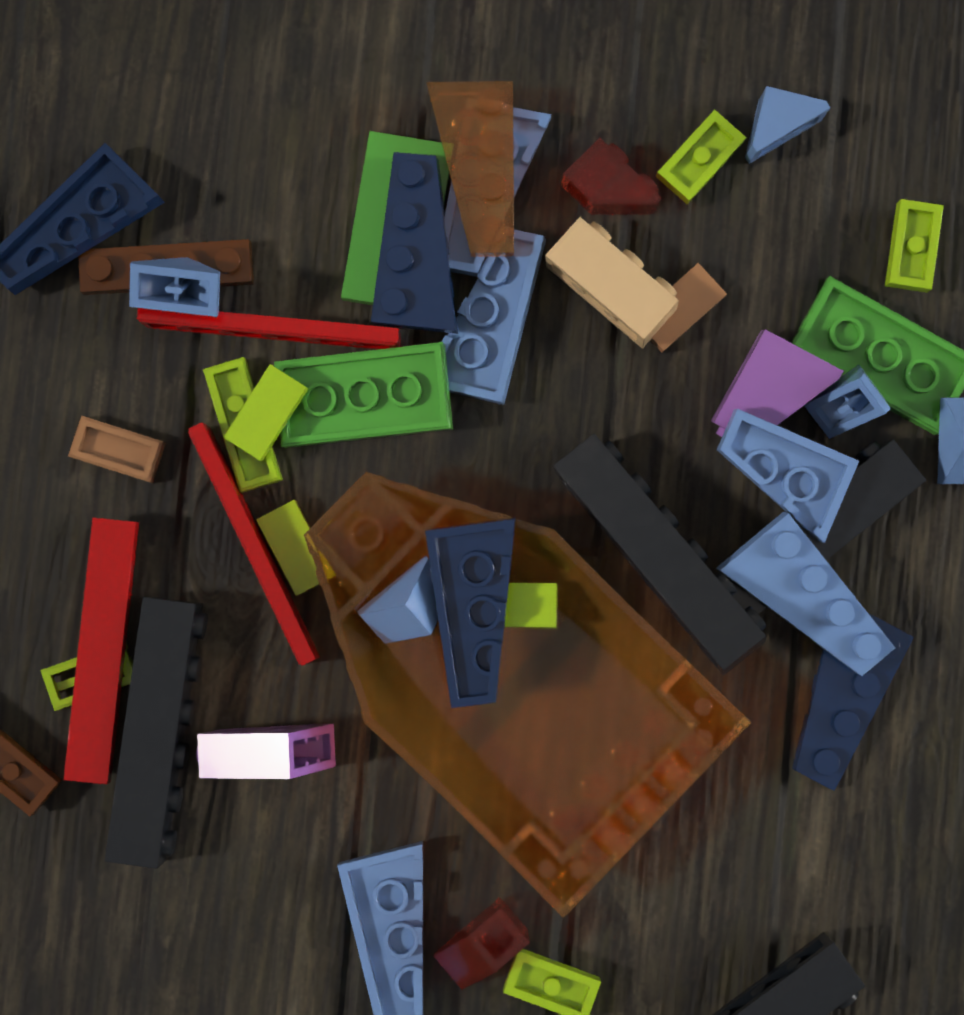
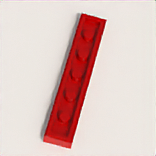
[137,308,401,350]
[188,422,320,666]
[63,518,139,784]

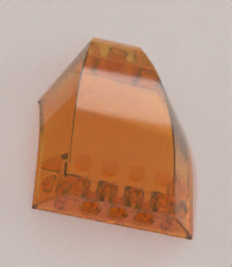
[304,472,752,918]

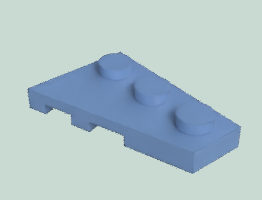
[717,409,859,543]

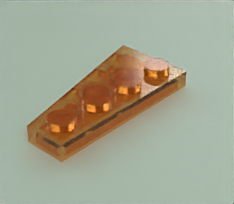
[426,81,514,257]

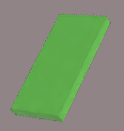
[341,131,454,305]
[791,276,964,435]
[274,342,453,448]

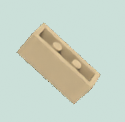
[545,217,679,349]

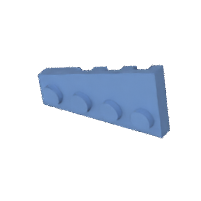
[444,99,551,277]
[442,227,546,405]
[716,512,895,676]
[337,841,423,1015]

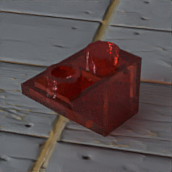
[561,138,661,215]
[434,897,530,990]

